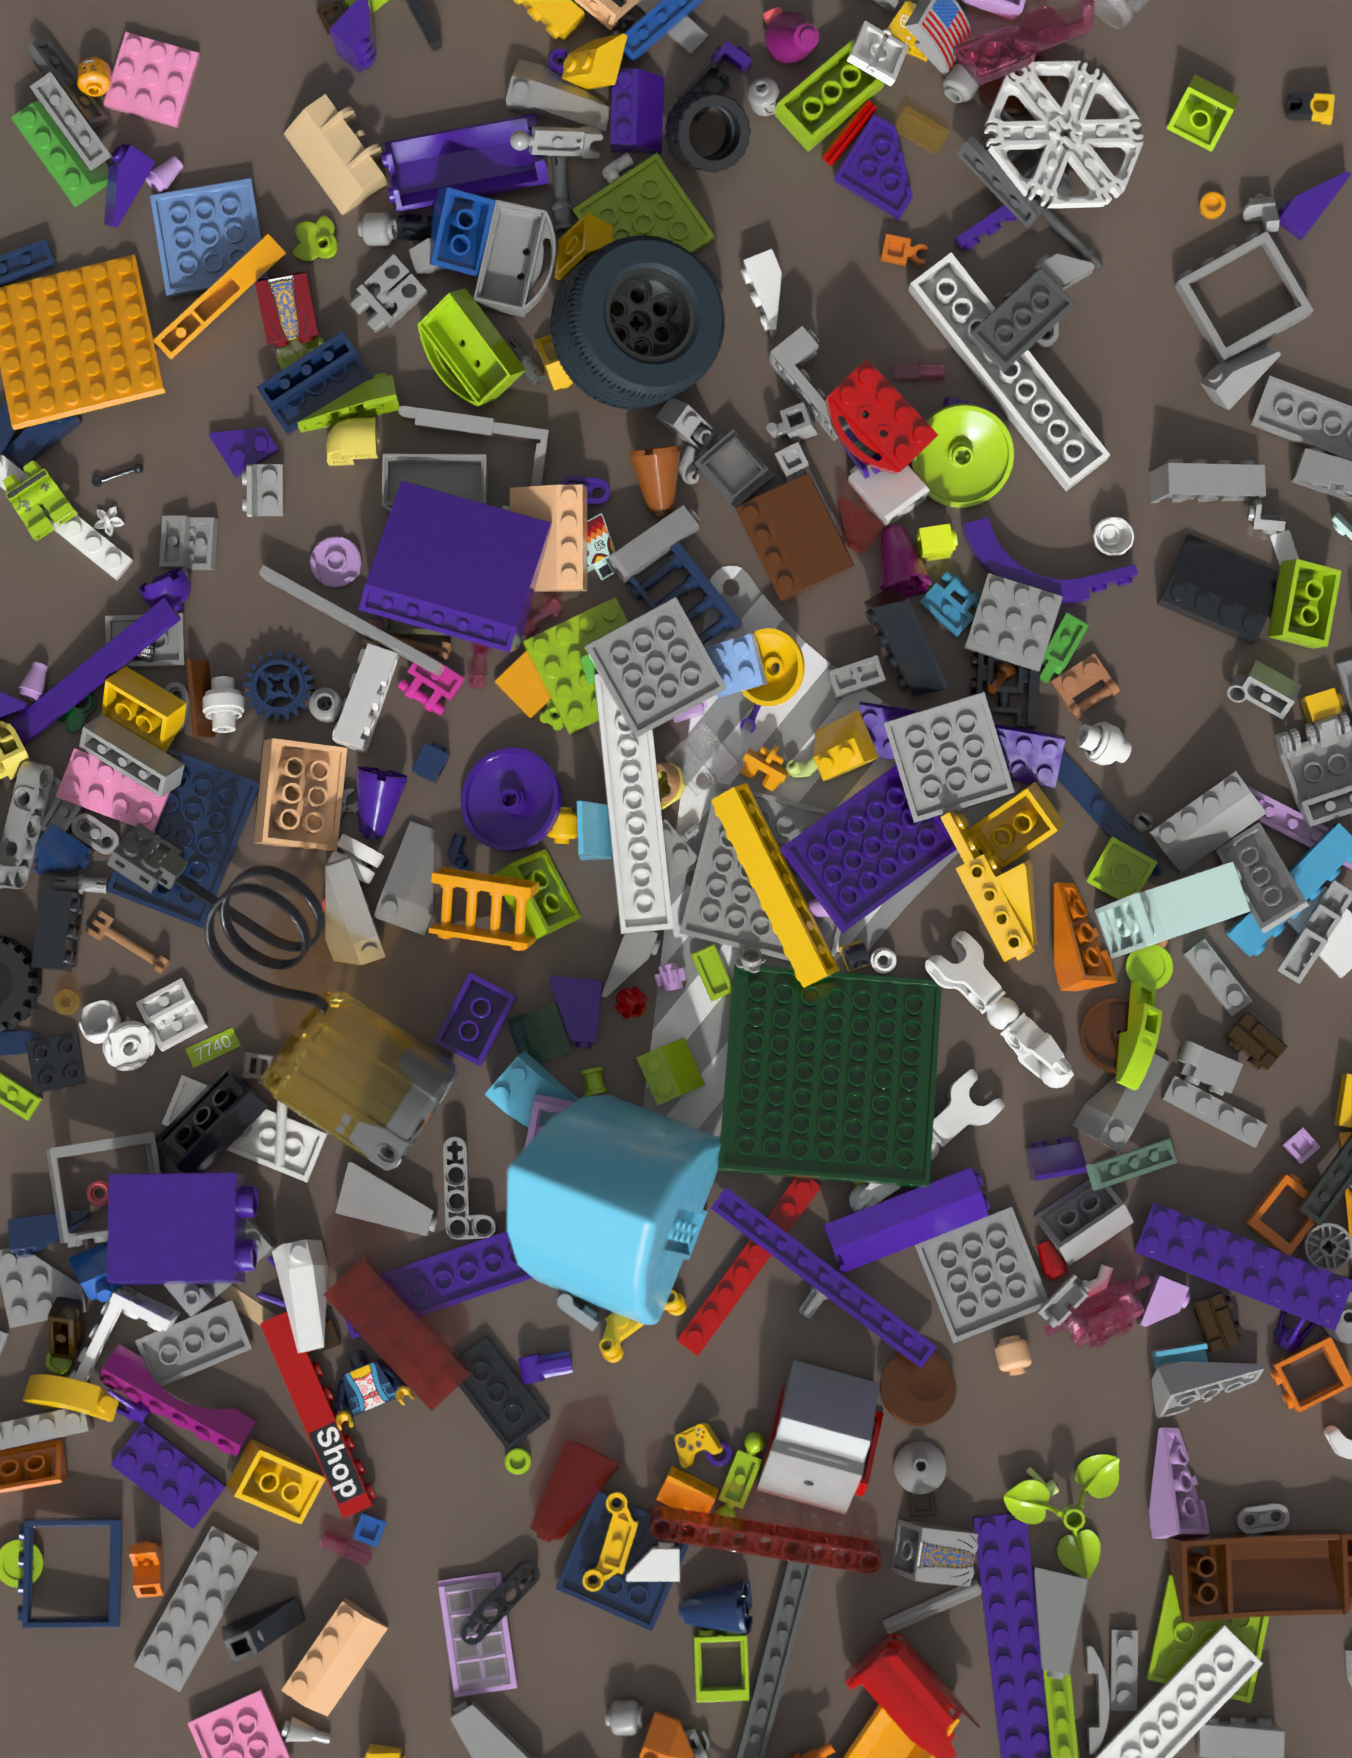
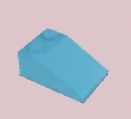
[577,801,612,860]
[485,1051,579,1134]

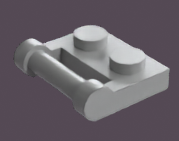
[557,1292,600,1332]

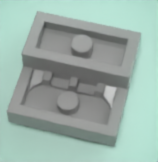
[159,515,218,570]

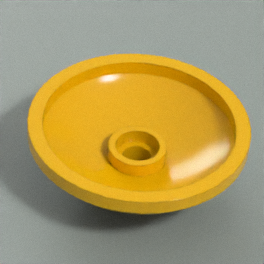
[742,628,805,706]

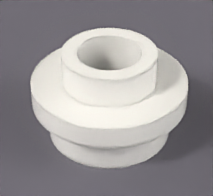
[870,947,896,973]

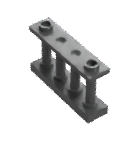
[957,111,1075,228]

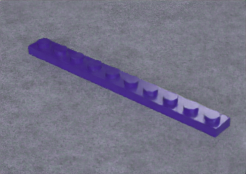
[710,1187,937,1368]

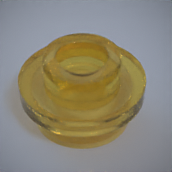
[54,989,80,1015]

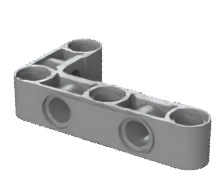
[0,760,54,889]

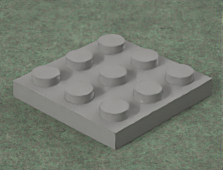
[965,573,1063,672]

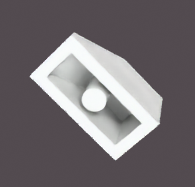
[626,1541,680,1581]

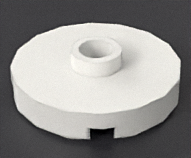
[102,1021,155,1071]

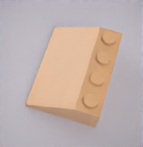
[510,484,587,592]
[254,738,347,851]

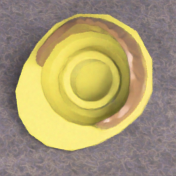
[656,762,686,809]

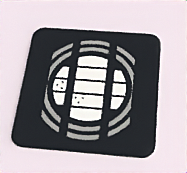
[133,642,157,662]

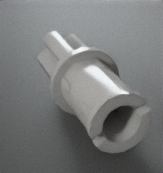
[798,1287,828,1319]

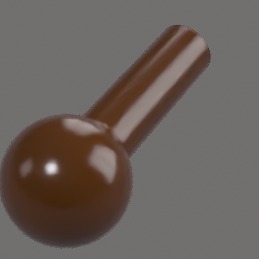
[987,662,1015,694]

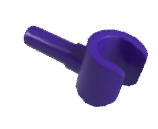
[740,704,761,733]

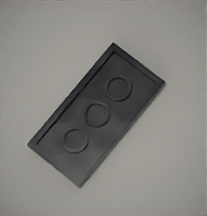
[444,1334,550,1451]

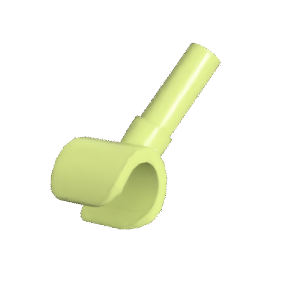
[1026,1467,1059,1497]

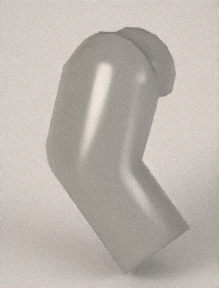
[678,445,700,484]

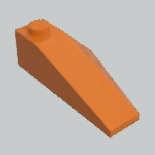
[1054,882,1117,991]

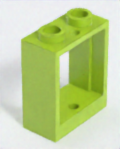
[694,1629,749,1702]

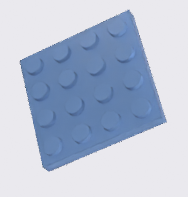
[150,178,269,297]

